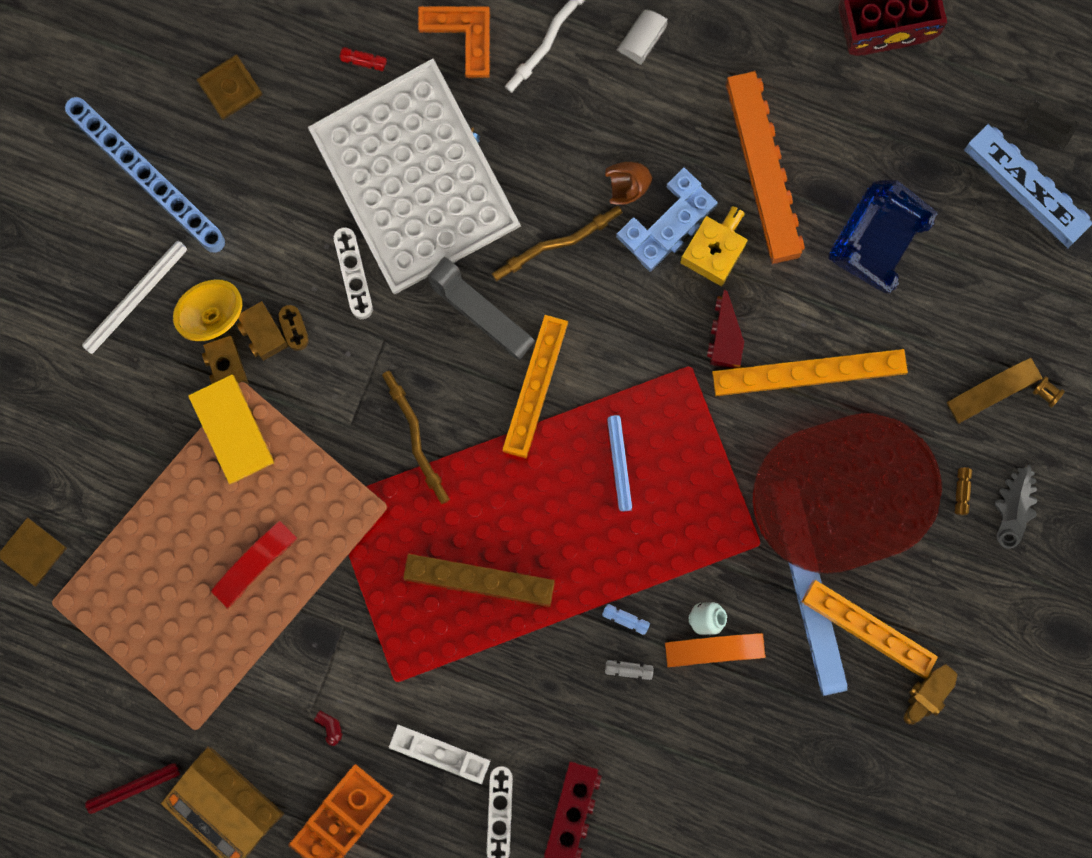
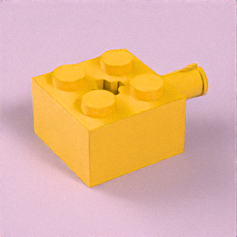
[680,206,748,287]

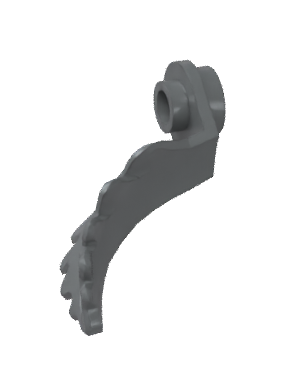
[995,464,1037,549]

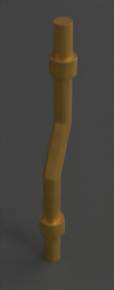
[492,205,622,282]
[382,370,450,504]

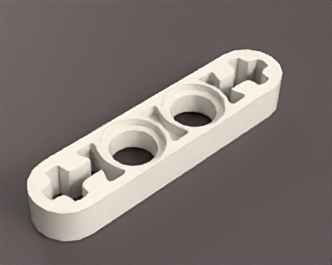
[334,228,373,319]
[487,766,513,858]

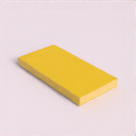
[189,374,275,484]

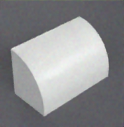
[617,10,668,65]

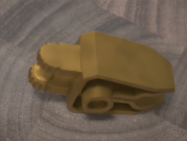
[903,664,957,725]

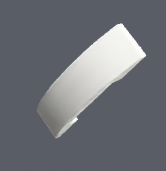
[389,725,490,784]

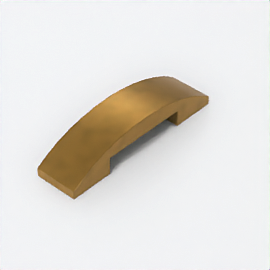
[946,358,1043,424]

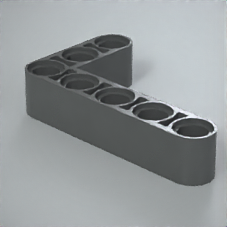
[428,257,535,361]

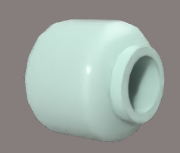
[689,602,727,635]

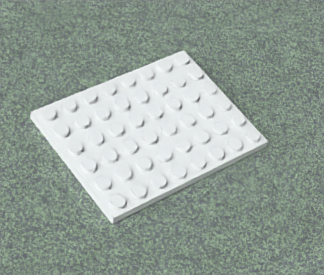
[308,59,521,294]

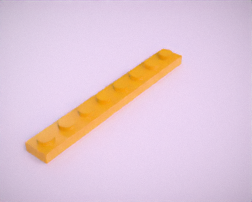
[712,349,908,396]

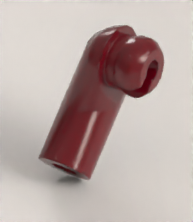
[314,710,342,746]

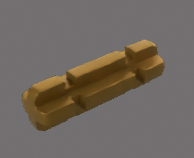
[955,467,972,515]

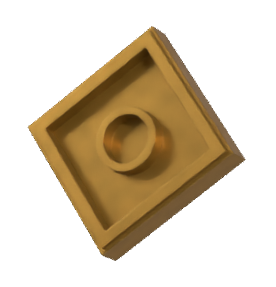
[196,54,263,120]

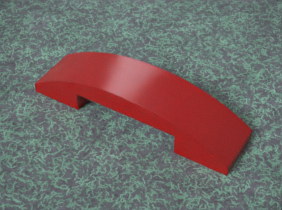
[210,521,298,609]

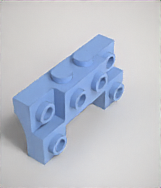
[617,168,718,272]

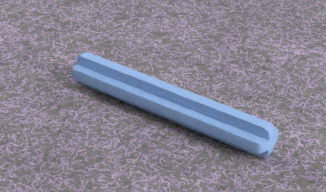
[607,415,632,511]

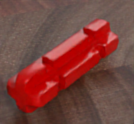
[340,47,386,71]

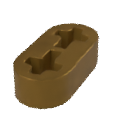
[279,305,309,351]

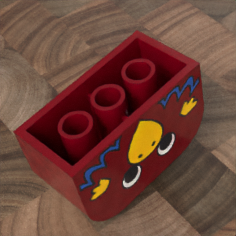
[838,0,947,55]

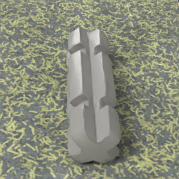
[605,660,654,680]

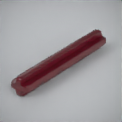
[85,764,179,814]

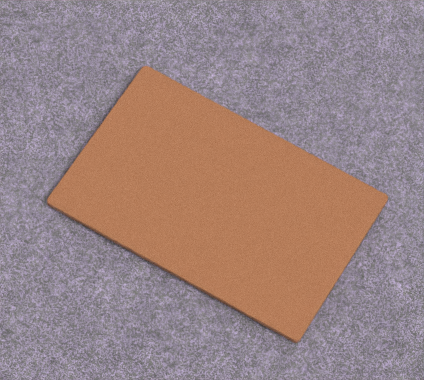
[52,382,387,730]

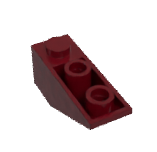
[707,290,744,369]

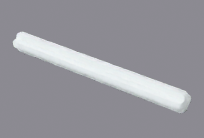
[82,241,187,354]

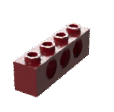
[544,762,602,858]

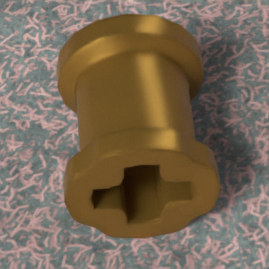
[1032,376,1065,408]

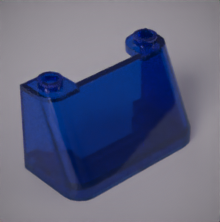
[828,180,938,293]

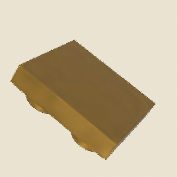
[0,518,67,587]

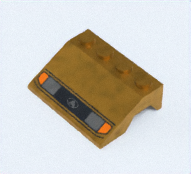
[161,747,284,858]

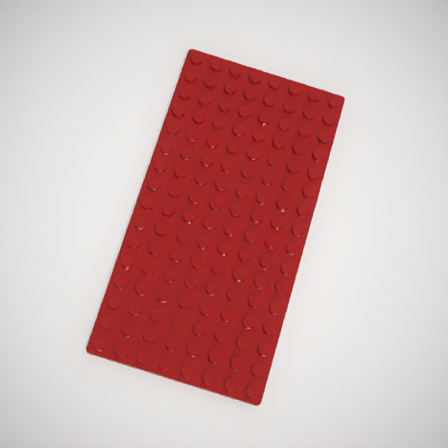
[348,367,760,682]

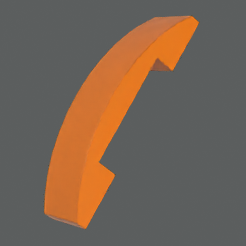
[665,633,766,668]

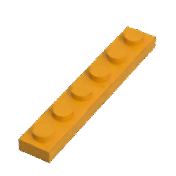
[503,315,568,458]
[801,580,938,679]

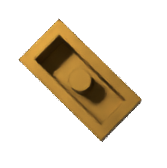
[236,301,288,361]

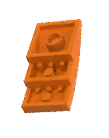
[289,764,393,858]

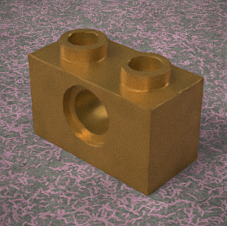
[202,336,249,385]

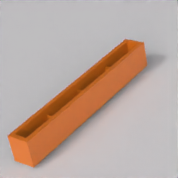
[726,71,805,264]

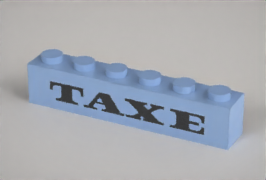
[964,124,1092,248]

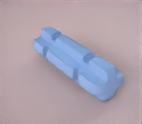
[603,604,650,635]

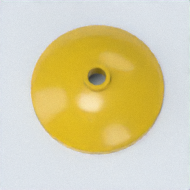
[173,280,242,341]

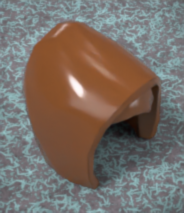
[605,162,652,205]

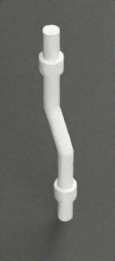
[505,0,585,92]

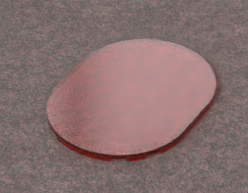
[753,413,942,574]

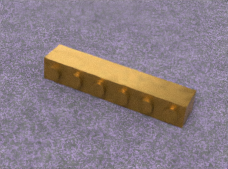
[404,554,555,607]

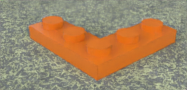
[418,7,490,78]

